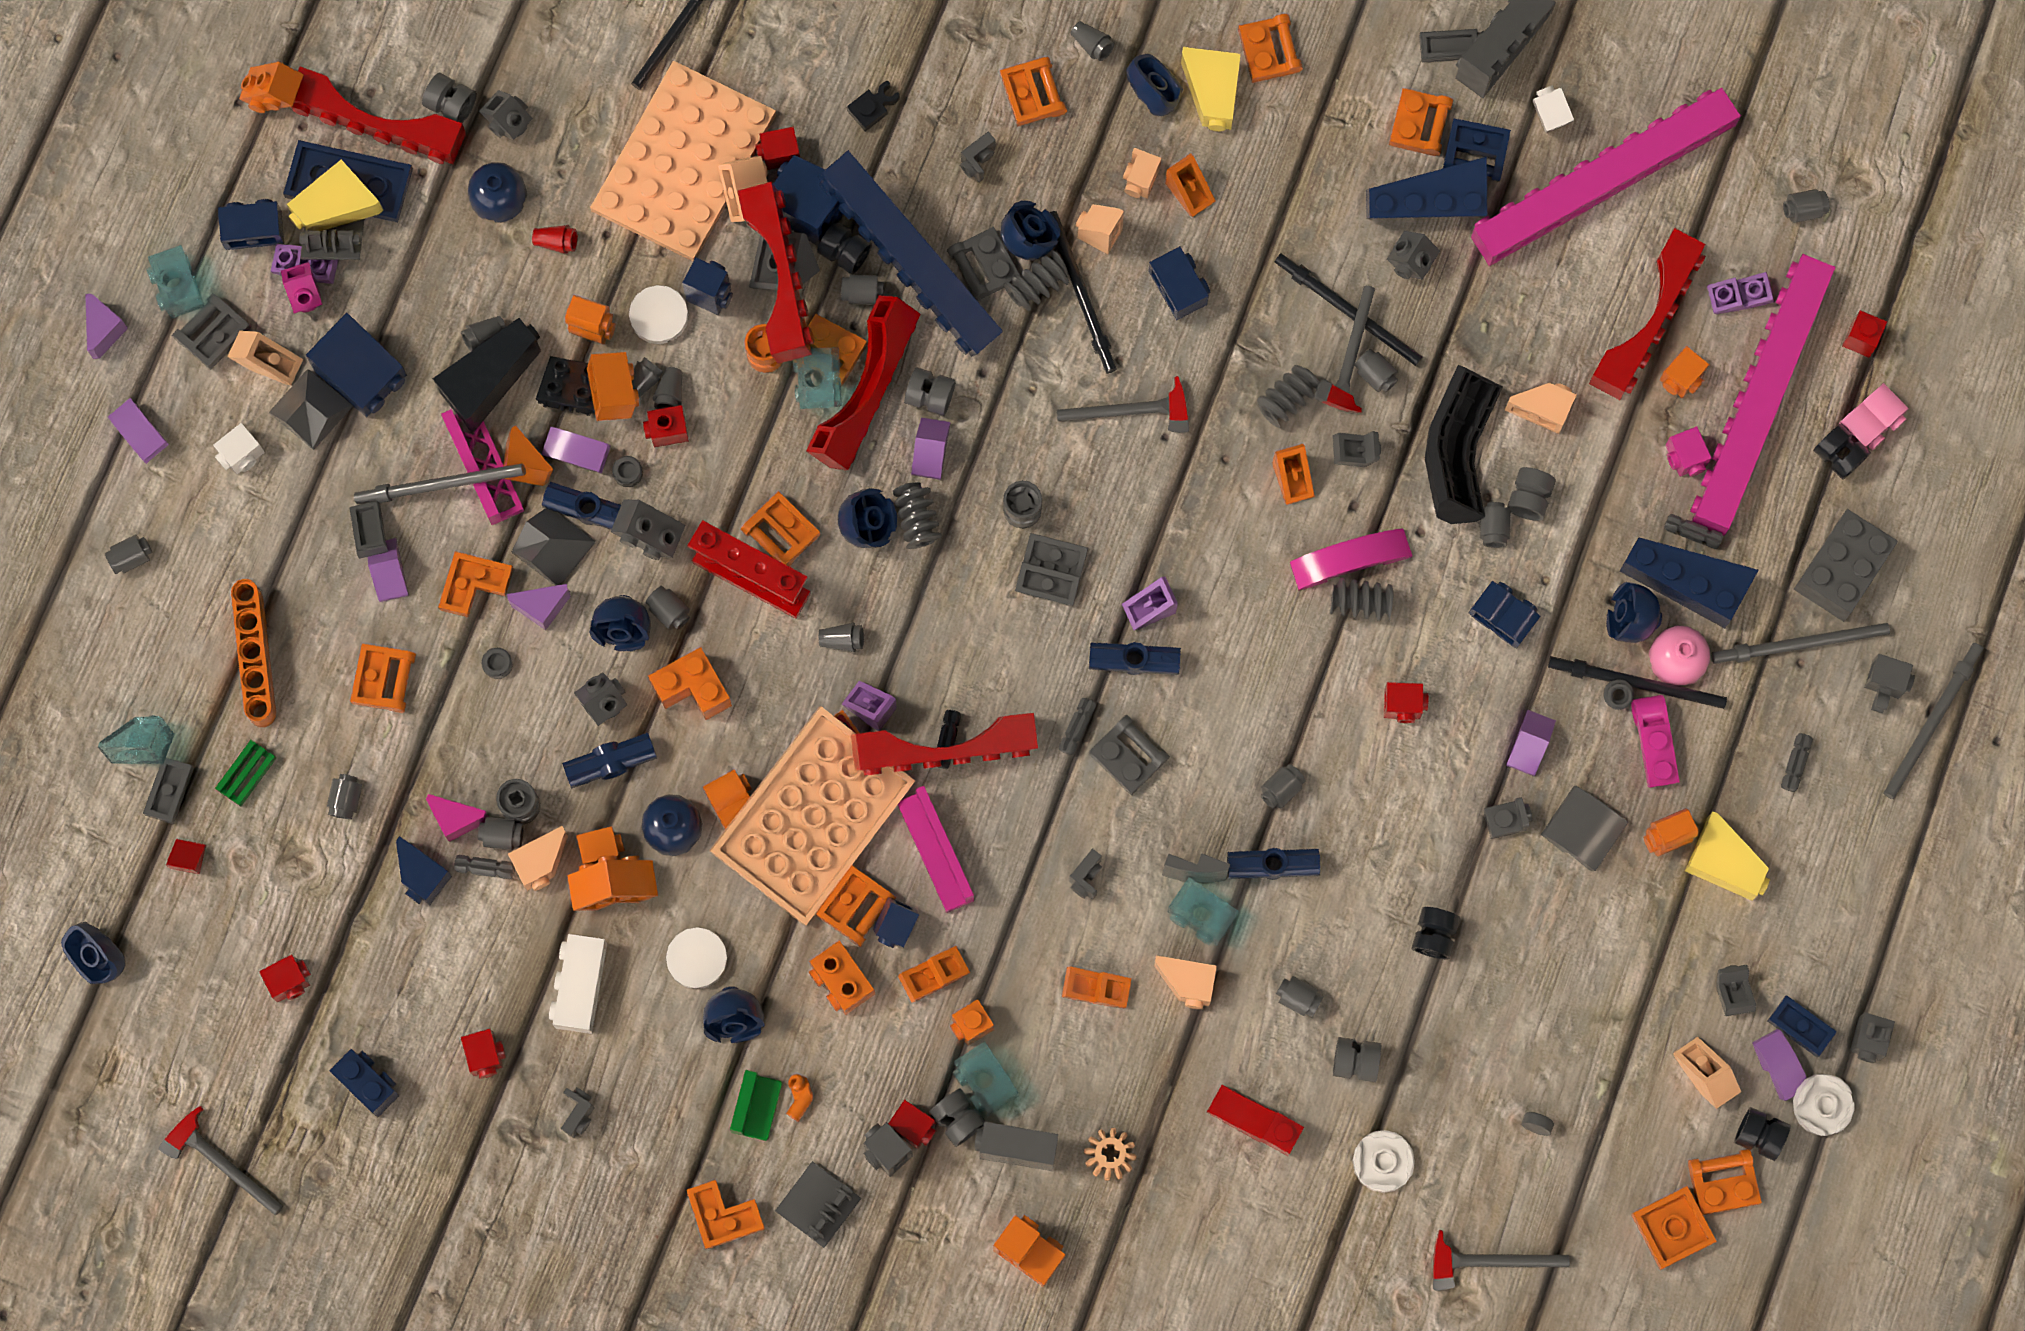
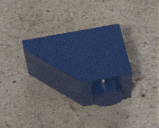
[396,836,452,905]

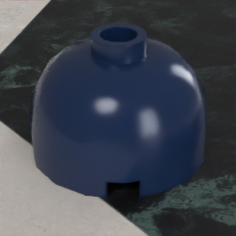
[468,162,527,223]
[1001,200,1060,260]
[838,488,897,549]
[1606,582,1663,643]
[589,595,651,651]
[641,794,703,856]
[703,987,765,1043]

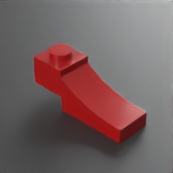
[1206,1085,1304,1156]

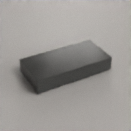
[1419,29,1478,63]
[349,501,388,559]

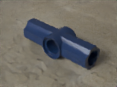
[542,482,621,530]
[1089,642,1181,675]
[562,733,657,789]
[1227,848,1320,880]

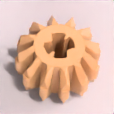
[1084,1128,1137,1181]

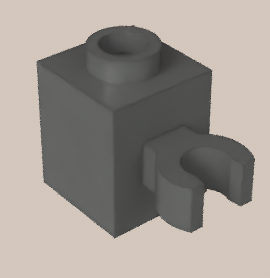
[1864,654,1915,714]
[1850,1012,1895,1063]

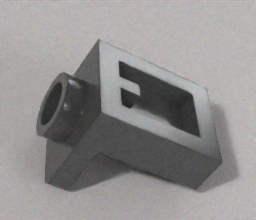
[960,131,996,182]
[1483,797,1533,839]
[1069,848,1102,900]

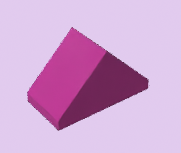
[426,794,489,842]

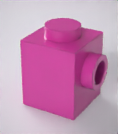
[281,262,322,313]
[1665,426,1711,477]

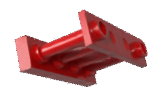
[687,520,811,619]

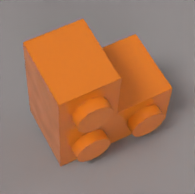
[648,647,732,720]
[567,856,658,911]
[993,1215,1066,1287]

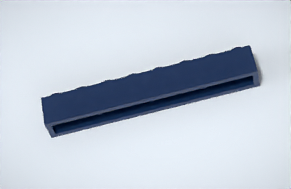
[817,150,1003,357]

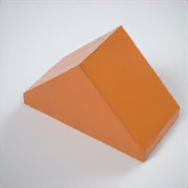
[1165,153,1216,217]
[503,426,553,486]
[1272,444,1315,505]

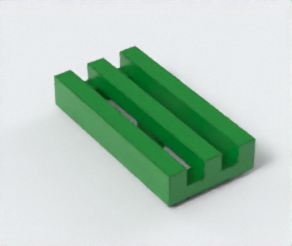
[215,740,277,807]

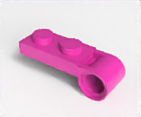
[1631,695,1680,788]

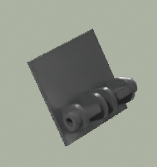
[299,219,365,260]
[775,1161,861,1248]

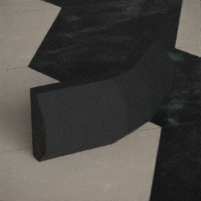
[1425,365,1503,524]

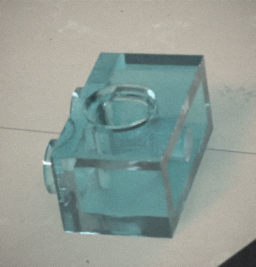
[146,245,205,319]
[793,347,842,409]
[1167,877,1240,946]
[952,1041,1019,1116]

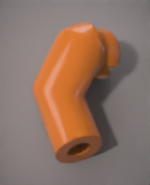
[786,1074,813,1122]

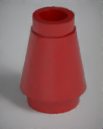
[532,225,578,254]

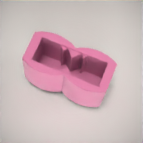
[1839,383,1909,450]

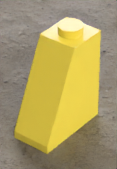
[1181,47,1241,132]
[287,159,383,231]
[1685,812,1770,901]

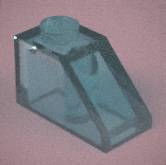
[98,715,175,764]

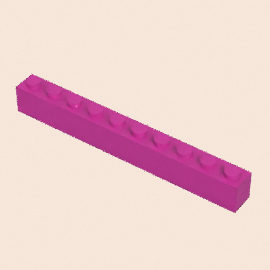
[1471,88,1741,266]
[1690,254,1835,536]

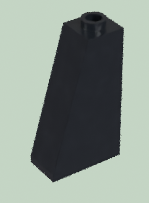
[432,318,541,433]

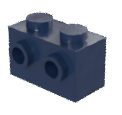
[218,199,284,250]
[1148,246,1210,321]
[682,257,733,315]
[329,1049,400,1117]

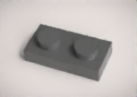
[143,757,194,824]

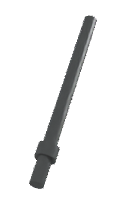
[354,463,526,504]
[1711,623,1890,664]
[1883,643,1984,799]

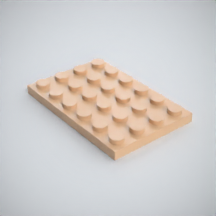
[590,61,777,261]
[709,706,915,925]

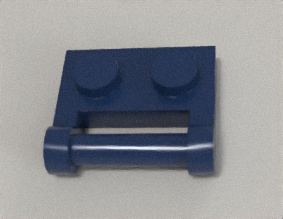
[1443,118,1511,182]

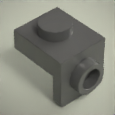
[1333,431,1381,467]
[1716,965,1756,1016]
[561,1087,595,1138]

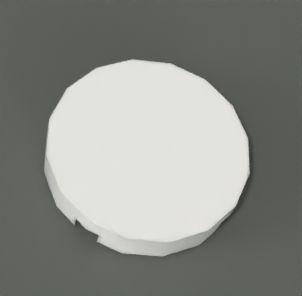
[629,285,689,344]
[666,927,727,989]
[1793,1074,1855,1136]
[1352,1130,1415,1193]

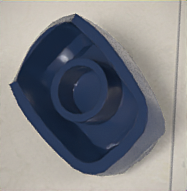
[1126,54,1183,116]
[61,921,126,984]

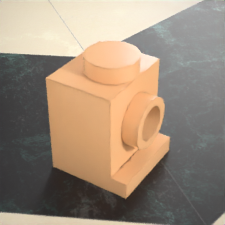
[1123,148,1161,199]

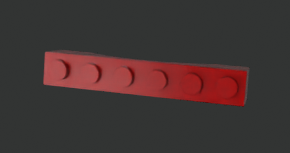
[291,66,466,164]
[738,182,814,364]
[1589,228,1706,400]
[806,295,921,470]
[851,713,1038,776]

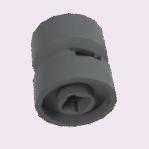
[422,73,477,123]
[904,367,956,416]
[1507,467,1556,521]
[1003,480,1042,529]
[496,779,540,825]
[1333,1037,1381,1082]
[929,1088,986,1147]

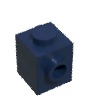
[873,897,919,948]

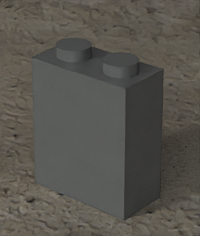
[974,1122,1058,1171]

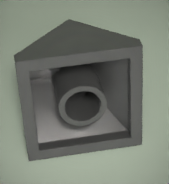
[749,232,820,291]
[269,369,353,450]
[511,508,596,586]

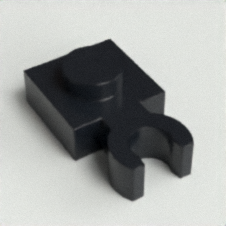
[846,81,900,132]

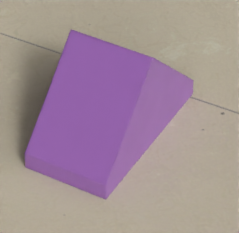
[85,294,128,359]
[911,417,951,480]
[368,538,409,602]
[1122,577,1178,630]
[507,584,571,630]
[842,681,897,731]
[1506,710,1556,776]

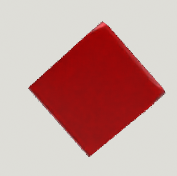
[166,839,206,874]

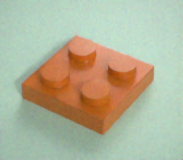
[1631,1186,1717,1270]

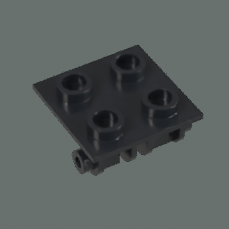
[536,356,595,416]

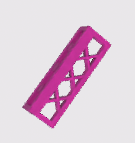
[441,409,524,525]
[897,786,974,913]

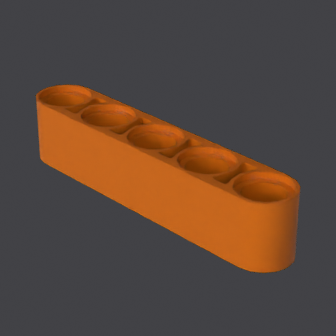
[231,579,276,727]

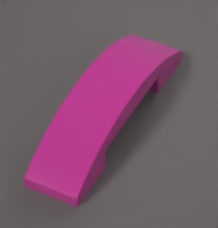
[1290,528,1412,591]

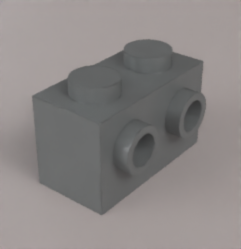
[611,499,686,560]
[863,1122,913,1177]

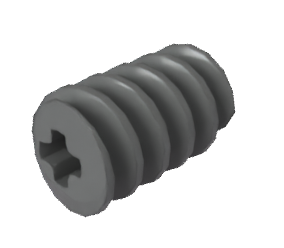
[1004,250,1070,311]
[1257,365,1320,428]
[893,482,942,549]
[1330,577,1394,621]

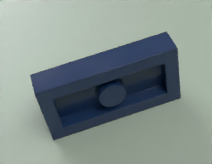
[1767,995,1837,1058]

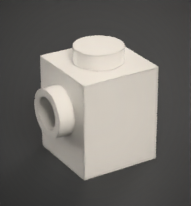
[1533,85,1574,133]
[213,423,265,474]

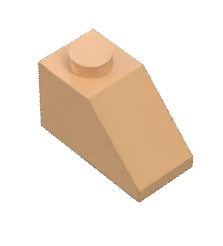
[718,156,768,222]
[1076,204,1124,254]
[227,331,303,385]
[1505,383,1577,434]
[508,826,568,891]
[1154,955,1217,1009]
[1673,1037,1741,1109]

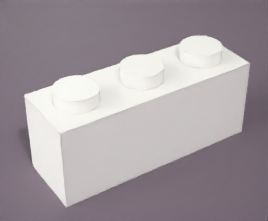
[549,934,607,1034]

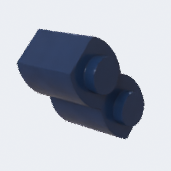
[1469,581,1541,649]

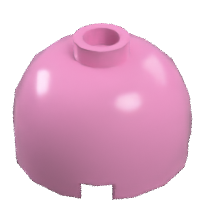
[1649,626,1710,686]

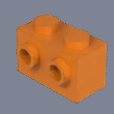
[239,62,303,113]
[587,352,639,421]
[809,940,875,1015]

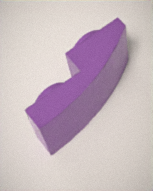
[271,244,338,284]
[1707,272,1775,314]
[108,398,169,464]
[541,427,611,473]
[1752,1029,1807,1101]

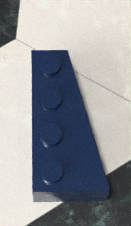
[1366,157,1487,219]
[1620,537,1759,629]

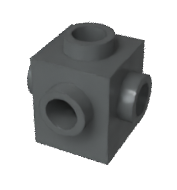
[479,90,533,140]
[1387,231,1440,280]
[574,672,627,726]

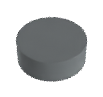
[612,456,643,487]
[481,648,513,679]
[1521,1112,1554,1136]

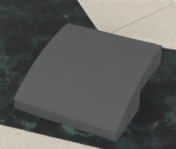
[1015,533,1089,606]
[1541,786,1628,871]
[1162,854,1230,883]

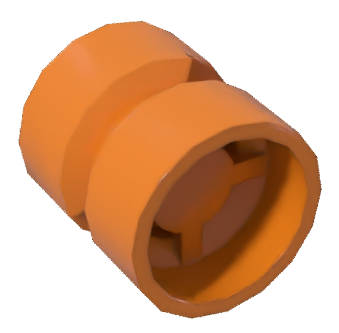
[744,324,782,373]

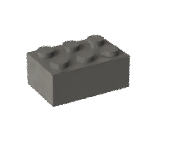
[1793,509,1898,622]

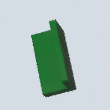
[730,1070,782,1141]

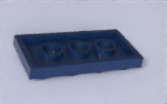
[283,140,413,223]

